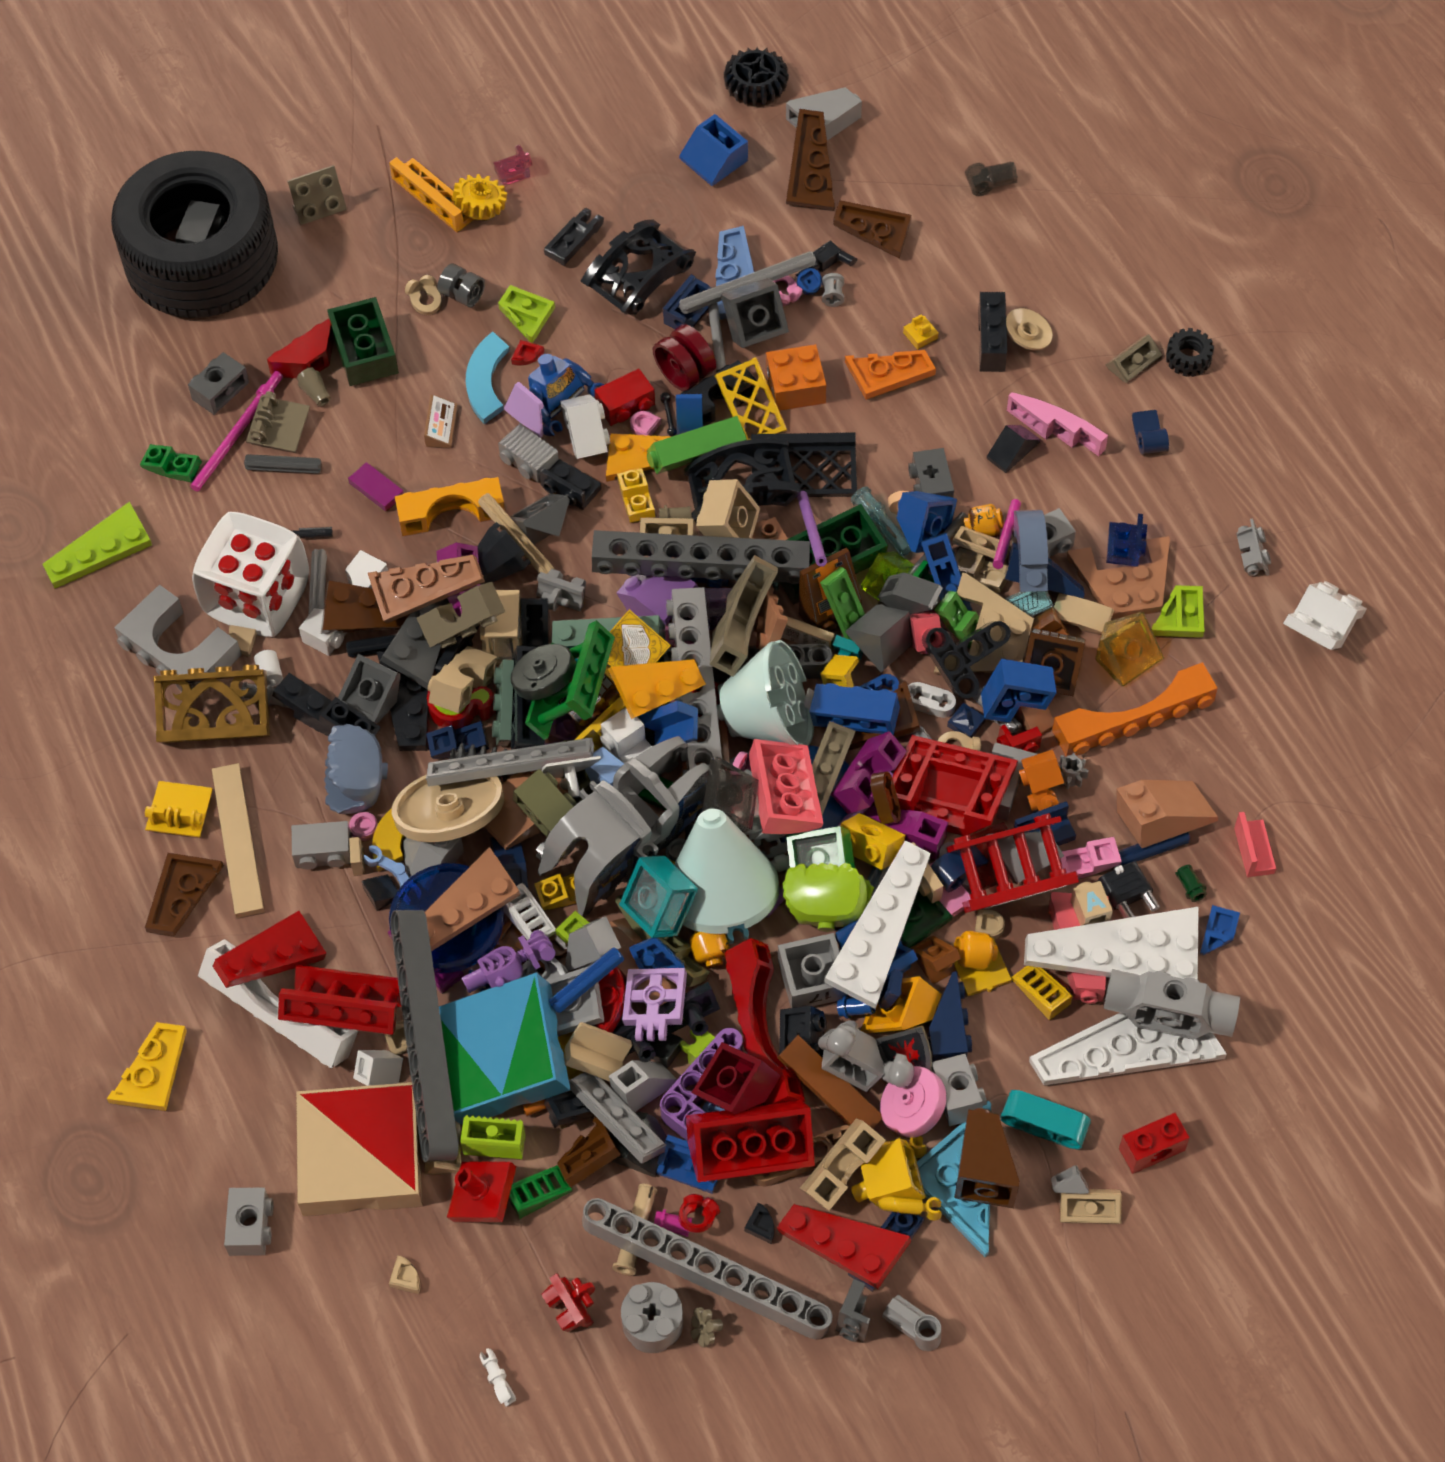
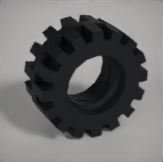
[1166,328,1214,377]

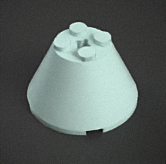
[717,640,814,745]

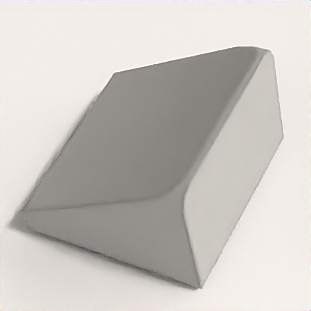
[1051,1165,1090,1194]

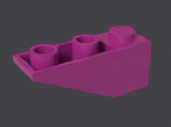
[865,806,948,860]

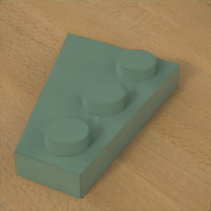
[492,659,514,746]

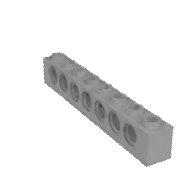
[666,587,724,795]

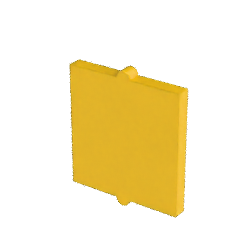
[954,938,1012,997]

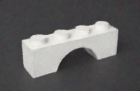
[299,550,388,656]

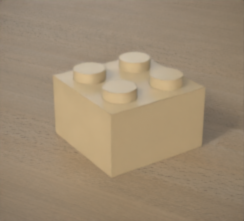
[696,479,760,538]

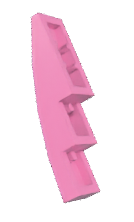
[1007,392,1108,456]

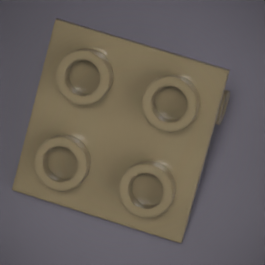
[287,165,347,225]
[246,391,310,453]

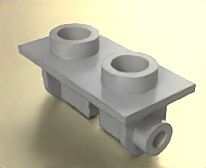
[1236,518,1271,576]

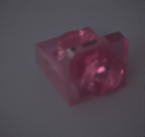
[493,144,532,186]

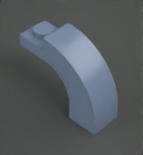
[1014,510,1048,592]

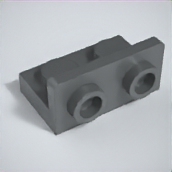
[836,1279,870,1342]

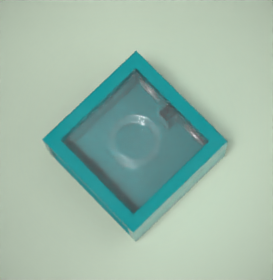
[619,856,698,938]

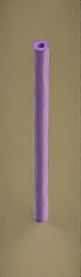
[797,491,827,566]

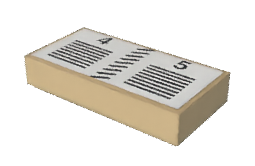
[781,616,835,651]

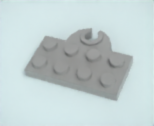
[518,958,604,1036]

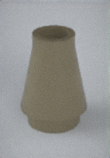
[297,368,331,407]

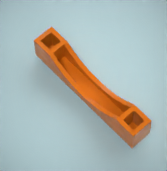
[1052,662,1218,756]

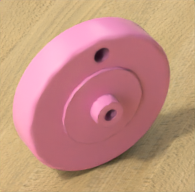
[880,1066,946,1138]

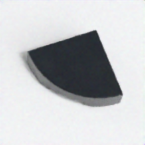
[744,1202,774,1244]

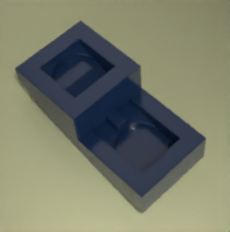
[426,721,489,759]

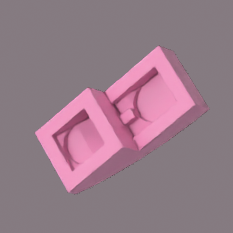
[1060,837,1122,879]

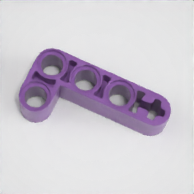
[660,1028,743,1141]

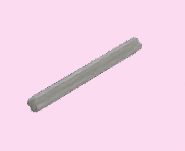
[679,251,816,314]

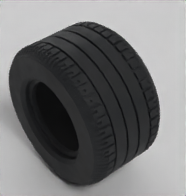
[111,151,278,318]

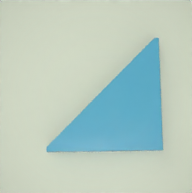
[917,1101,991,1257]

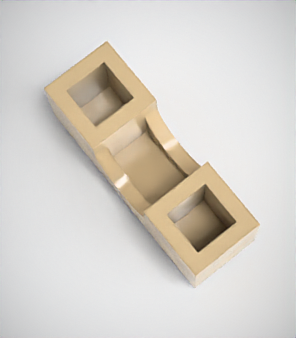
[428,646,497,713]
[800,1118,886,1211]

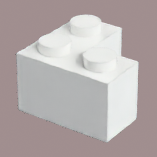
[560,394,610,459]
[600,707,652,764]

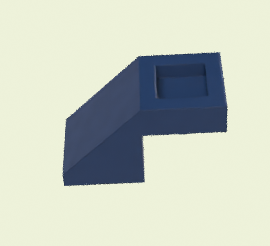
[490,837,528,888]

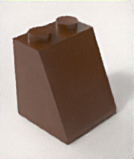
[954,1108,1020,1209]

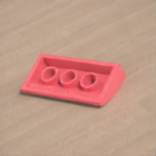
[748,739,823,834]

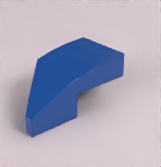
[1200,905,1240,955]

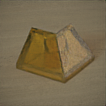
[1095,612,1164,687]

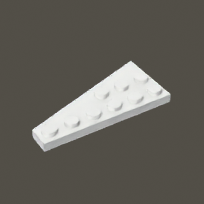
[1024,907,1198,980]
[1029,1013,1227,1085]

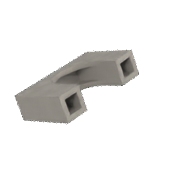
[114,584,242,698]

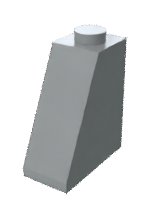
[786,87,862,141]

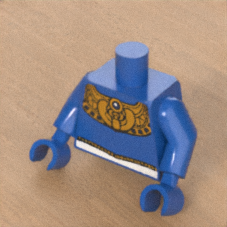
[528,354,604,436]

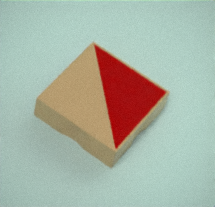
[297,1082,422,1216]

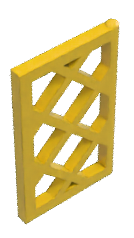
[715,357,787,440]

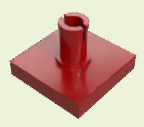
[447,1161,517,1222]

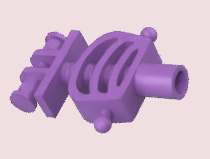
[462,930,555,993]

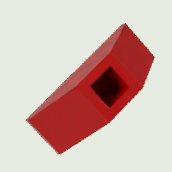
[267,319,334,378]

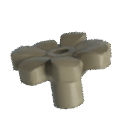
[691,1307,723,1347]

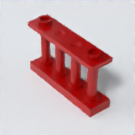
[947,813,1079,913]
[278,965,401,1035]

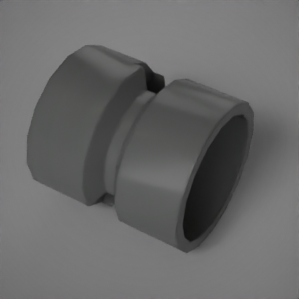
[437,263,485,307]

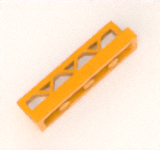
[389,157,474,232]

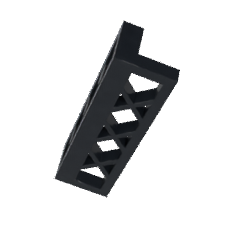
[511,645,545,750]

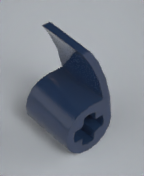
[1132,410,1169,455]
[931,846,989,892]

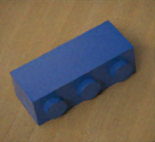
[809,683,900,735]

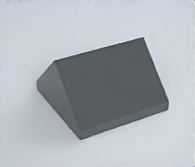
[845,605,912,672]

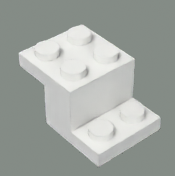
[1283,581,1367,650]

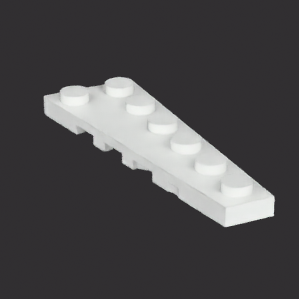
[824,840,931,1009]

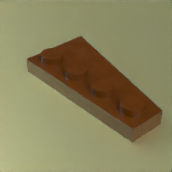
[786,109,835,211]

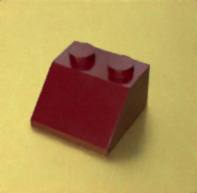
[691,1042,781,1115]

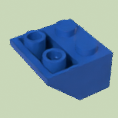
[679,114,748,186]

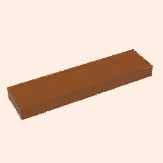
[777,1035,882,1129]

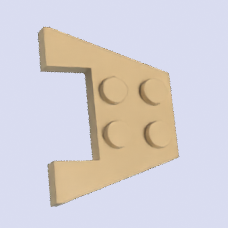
[933,573,1034,675]

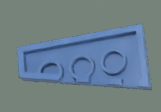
[716,226,754,320]

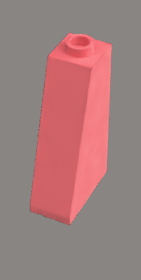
[1049,892,1109,1004]

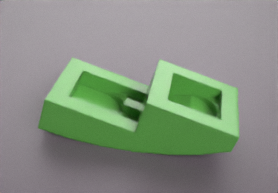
[935,591,979,649]

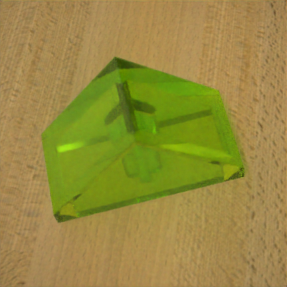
[861,551,914,601]

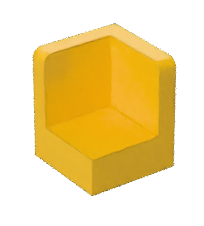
[821,655,859,688]

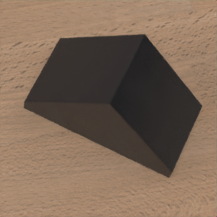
[986,425,1040,473]
[521,598,550,647]

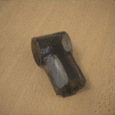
[965,162,1018,196]

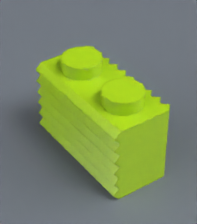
[460,1115,526,1159]

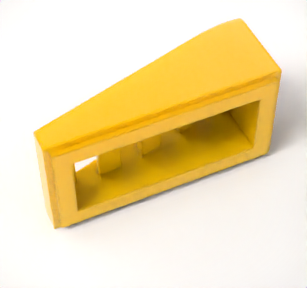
[1011,966,1073,1020]

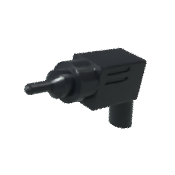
[796,240,857,277]

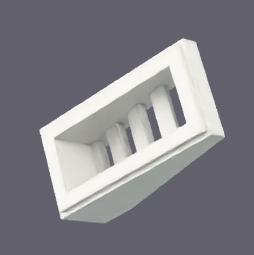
[501,883,556,940]

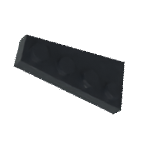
[377,652,429,751]

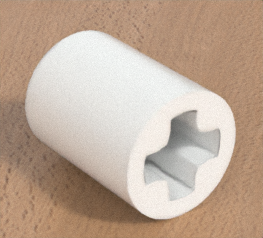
[254,650,283,686]

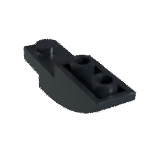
[272,672,381,736]

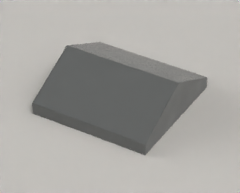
[338,654,401,724]

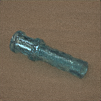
[850,486,911,556]

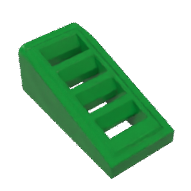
[509,1165,572,1219]

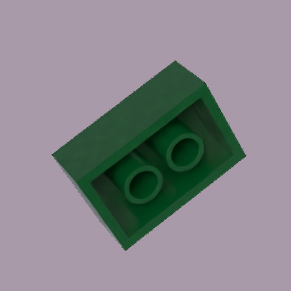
[327,297,399,386]

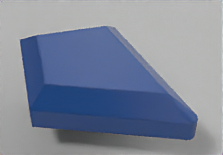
[629,938,685,969]

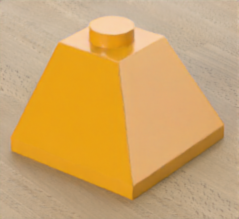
[860,976,942,1033]

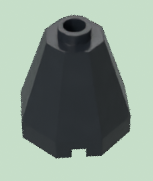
[478,522,531,585]

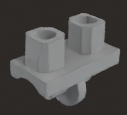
[536,569,586,611]

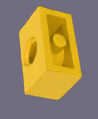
[840,813,906,870]

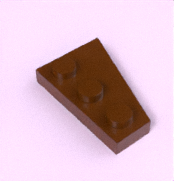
[848,681,921,751]

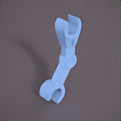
[363,845,421,905]

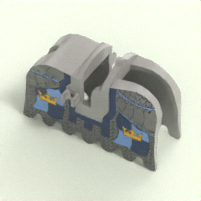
[538,736,719,917]

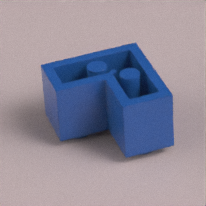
[981,659,1057,723]

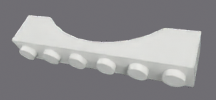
[198,939,358,1068]

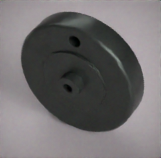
[511,644,576,700]

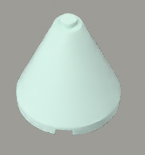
[674,809,780,934]

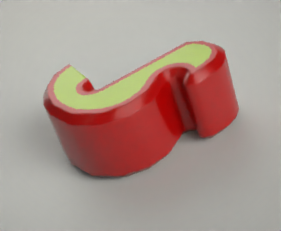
[427,686,495,730]

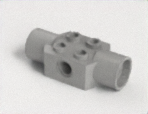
[1104,969,1240,1040]

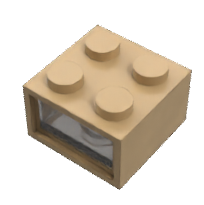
[480,590,522,665]

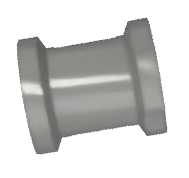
[822,273,844,307]

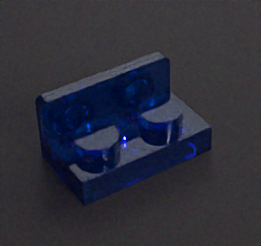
[1106,513,1148,567]

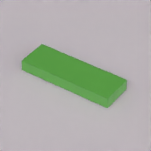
[820,566,865,641]

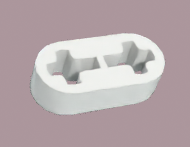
[908,682,956,718]

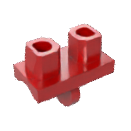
[541,1273,596,1332]

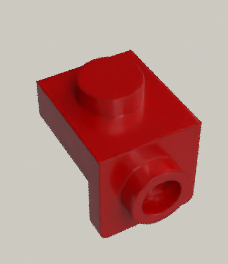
[997,724,1042,753]

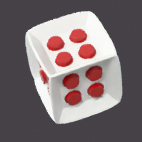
[192,512,309,637]

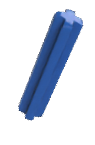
[549,947,624,1013]

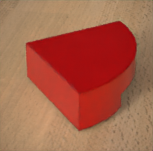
[511,340,544,366]

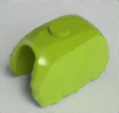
[782,862,874,932]

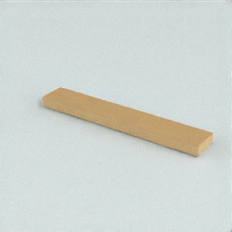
[212,763,265,918]

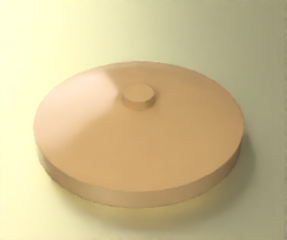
[392,775,504,842]

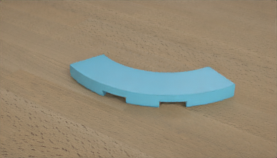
[466,332,510,424]

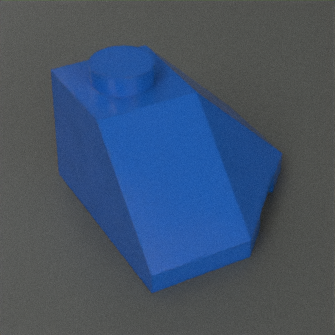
[897,491,957,553]

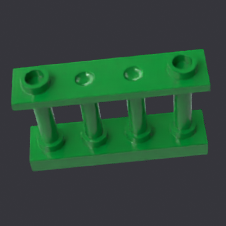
[525,620,615,740]

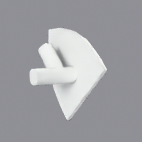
[541,756,601,799]

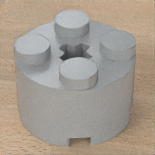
[621,1282,683,1353]

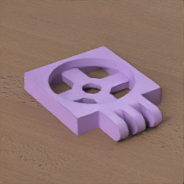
[622,968,687,1041]

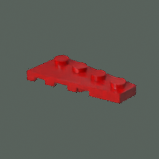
[212,911,327,988]
[777,1204,911,1289]

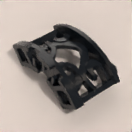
[581,219,696,315]
[683,437,801,522]

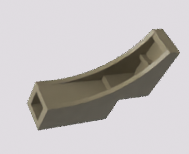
[709,555,778,677]

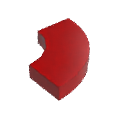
[595,967,626,1033]

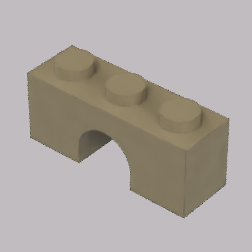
[417,582,505,649]

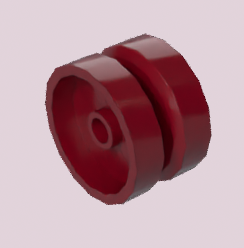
[652,324,716,391]

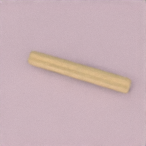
[478,493,554,574]

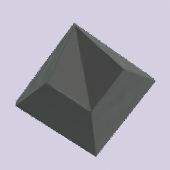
[510,493,569,544]

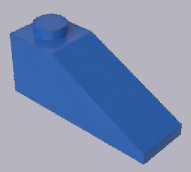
[921,532,972,611]

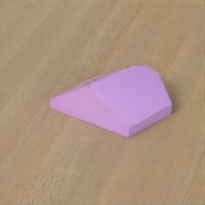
[504,382,543,437]

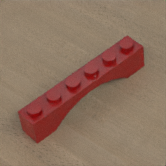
[725,938,805,1106]

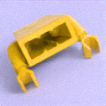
[851,1136,942,1221]

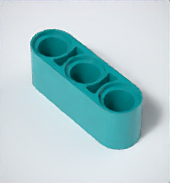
[1000,1090,1091,1150]

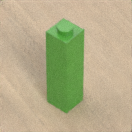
[647,416,747,475]

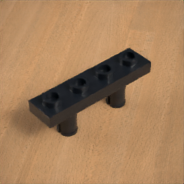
[612,982,720,1062]

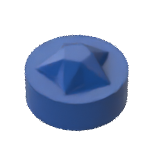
[797,268,822,295]

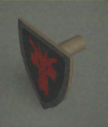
[875,1026,932,1071]

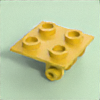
[145,781,213,838]

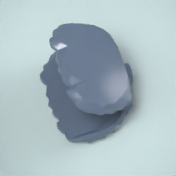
[324,724,388,814]

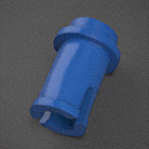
[837,996,876,1019]

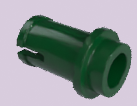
[1175,864,1207,902]

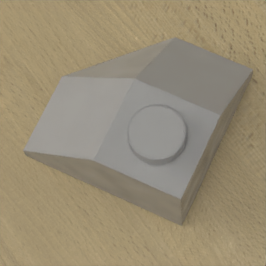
[403,837,464,893]

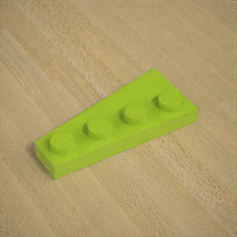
[43,501,152,589]

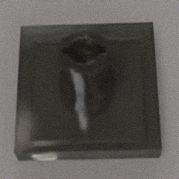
[701,757,759,833]

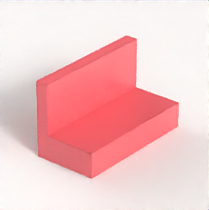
[1234,812,1276,878]

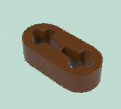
[870,771,901,824]

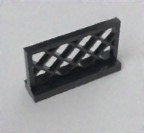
[751,432,857,498]

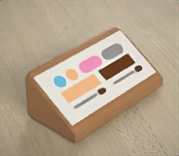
[424,395,458,448]

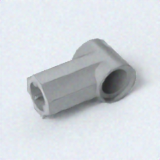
[882,1295,941,1351]

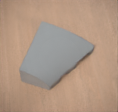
[986,831,1064,884]

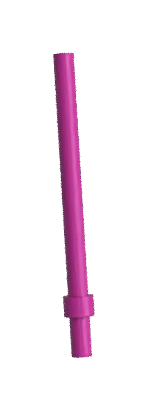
[190,371,283,492]

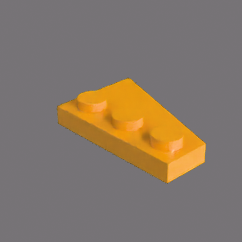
[608,659,706,719]

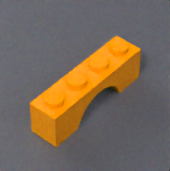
[395,477,505,536]

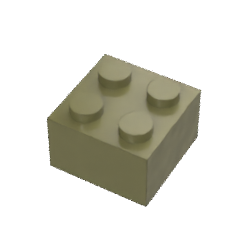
[513,769,577,837]

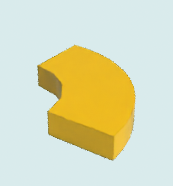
[372,808,405,872]

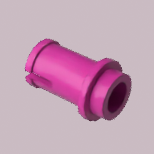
[654,1209,692,1237]

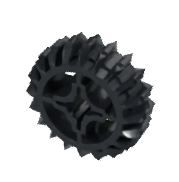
[724,46,789,106]

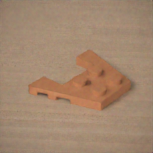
[1067,536,1170,619]

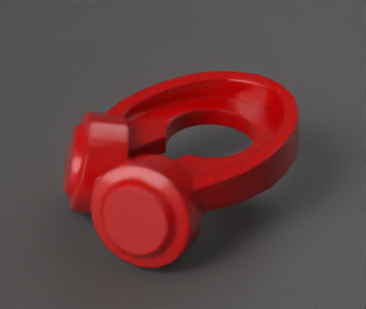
[678,1194,721,1233]

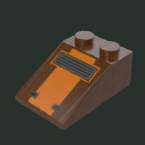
[799,548,862,632]

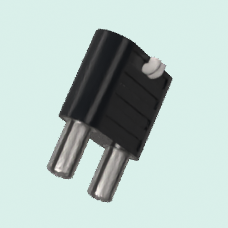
[1097,862,1160,919]

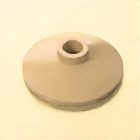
[1006,308,1053,350]

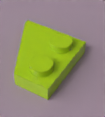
[498,285,555,343]
[1151,585,1204,638]

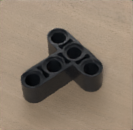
[922,621,1011,698]

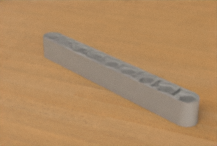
[582,1198,833,1340]

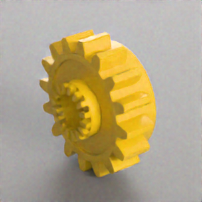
[452,174,507,220]

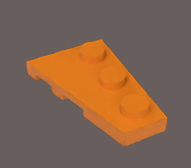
[845,350,936,400]

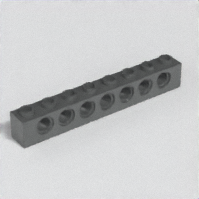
[592,530,810,584]

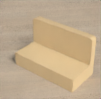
[565,1022,632,1081]

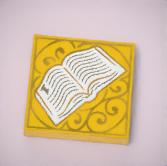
[608,609,671,667]

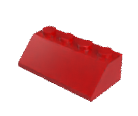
[686,1100,815,1182]

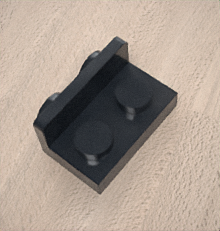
[540,459,602,510]
[779,1005,827,1058]

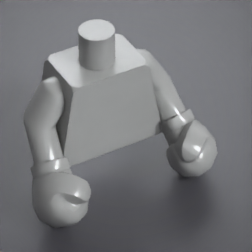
[818,1021,914,1092]

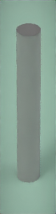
[708,302,726,372]

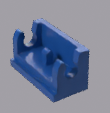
[657,1135,718,1194]

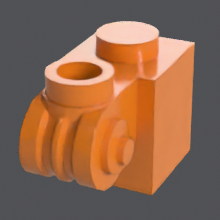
[1019,749,1064,811]

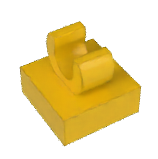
[903,314,939,350]

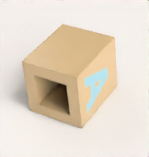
[1071,881,1113,926]

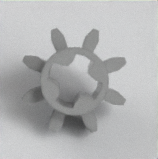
[1059,753,1089,789]

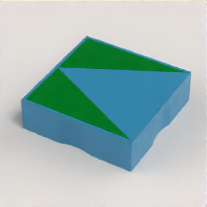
[439,972,570,1126]

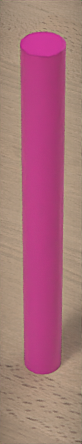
[993,499,1021,569]

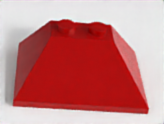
[892,735,1018,836]

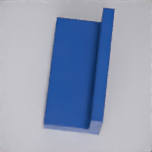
[639,701,698,745]

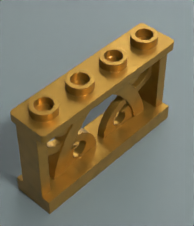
[153,665,271,743]

